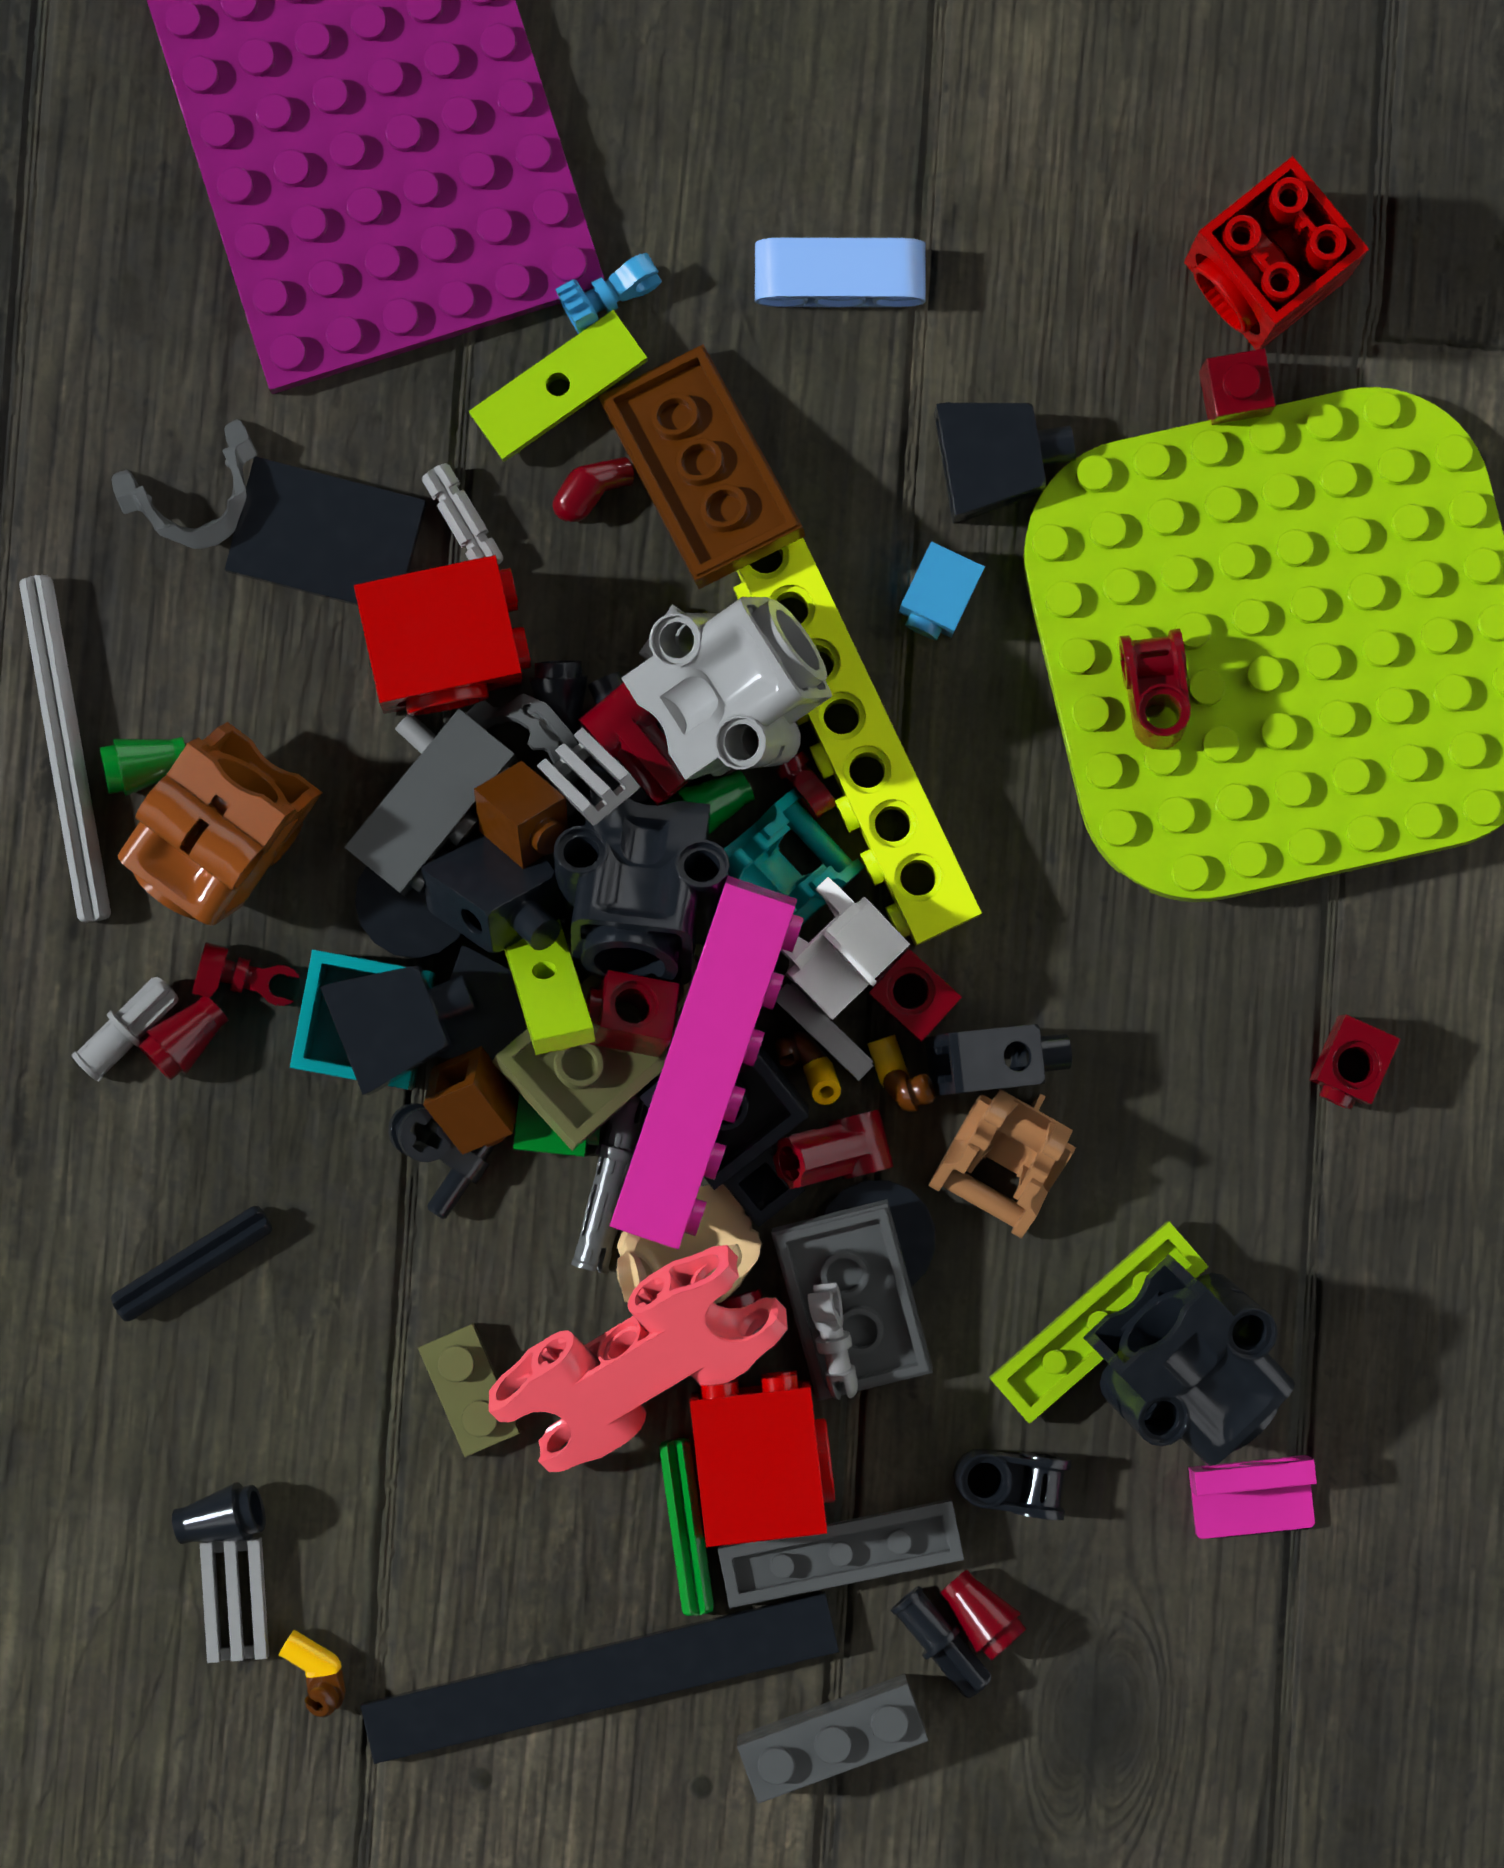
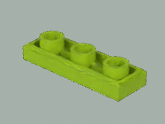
[469,310,648,462]
[504,918,595,1055]

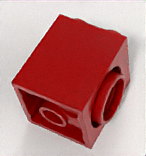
[1184,156,1369,350]
[354,555,531,716]
[690,1370,835,1547]

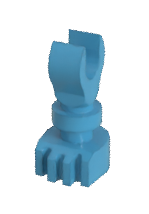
[555,253,662,334]

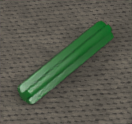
[659,1438,714,1616]

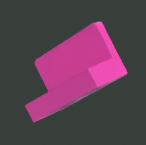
[1188,1455,1317,1539]

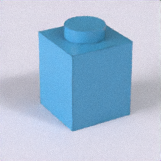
[899,541,985,640]

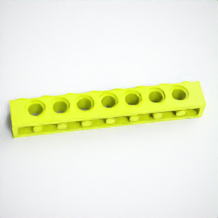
[733,538,982,946]

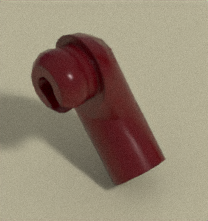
[553,457,634,522]

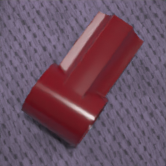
[579,682,691,806]
[773,1109,894,1189]

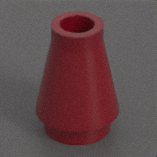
[139,996,229,1081]
[941,1569,1027,1661]

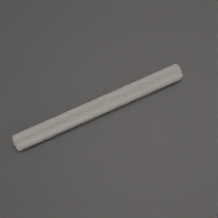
[19,575,111,923]

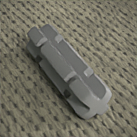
[422,463,503,565]

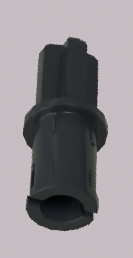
[891,1586,992,1698]

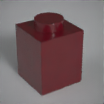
[1199,348,1276,425]

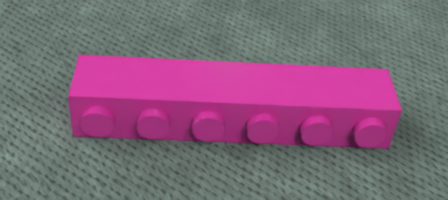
[609,876,804,1250]

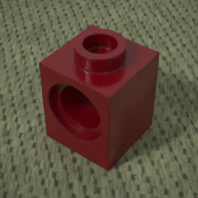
[867,949,962,1042]
[586,970,679,1058]
[1309,1014,1401,1110]

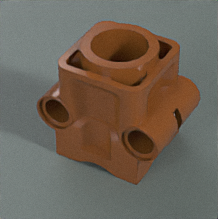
[117,722,323,926]

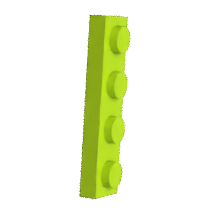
[989,1221,1209,1424]

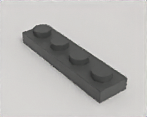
[718,1499,964,1608]

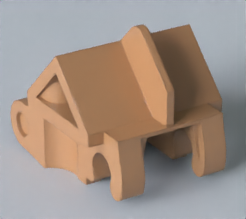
[928,1089,1076,1239]

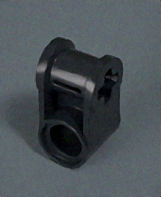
[953,1449,1072,1520]

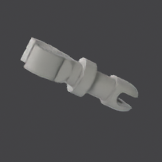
[808,1283,858,1400]

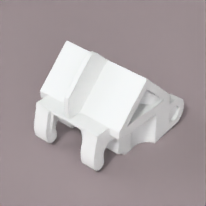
[781,877,910,1020]

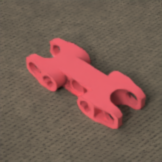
[489,1245,788,1472]

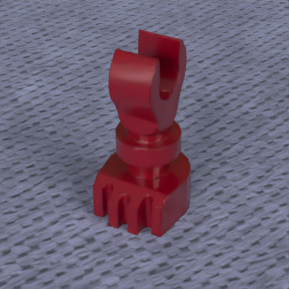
[757,736,836,820]
[192,942,299,1006]

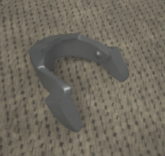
[111,419,257,549]
[466,694,584,818]

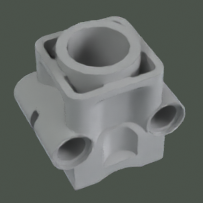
[621,597,832,780]

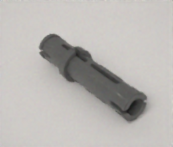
[571,1096,649,1274]

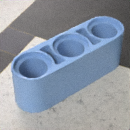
[755,237,926,307]

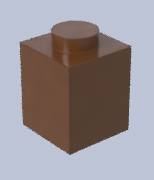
[474,761,569,869]
[423,1046,519,1155]

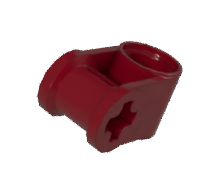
[1119,628,1191,750]

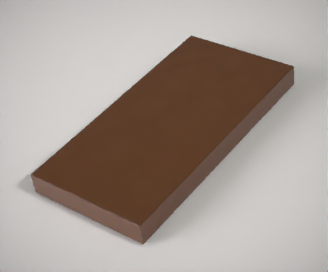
[598,344,806,589]

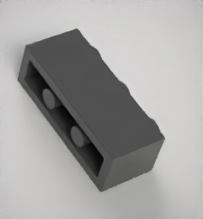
[344,709,518,897]
[737,1674,928,1804]

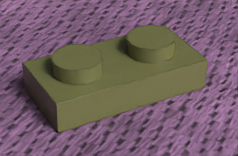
[418,1323,521,1457]

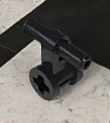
[388,1103,496,1219]

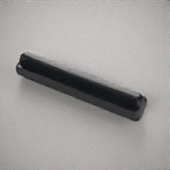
[111,1206,273,1321]

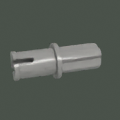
[72,977,178,1082]

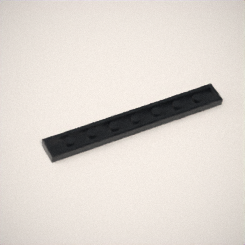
[360,1591,839,1764]

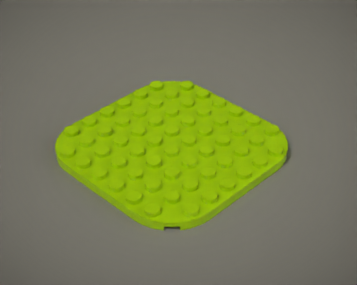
[1024,387,1504,902]

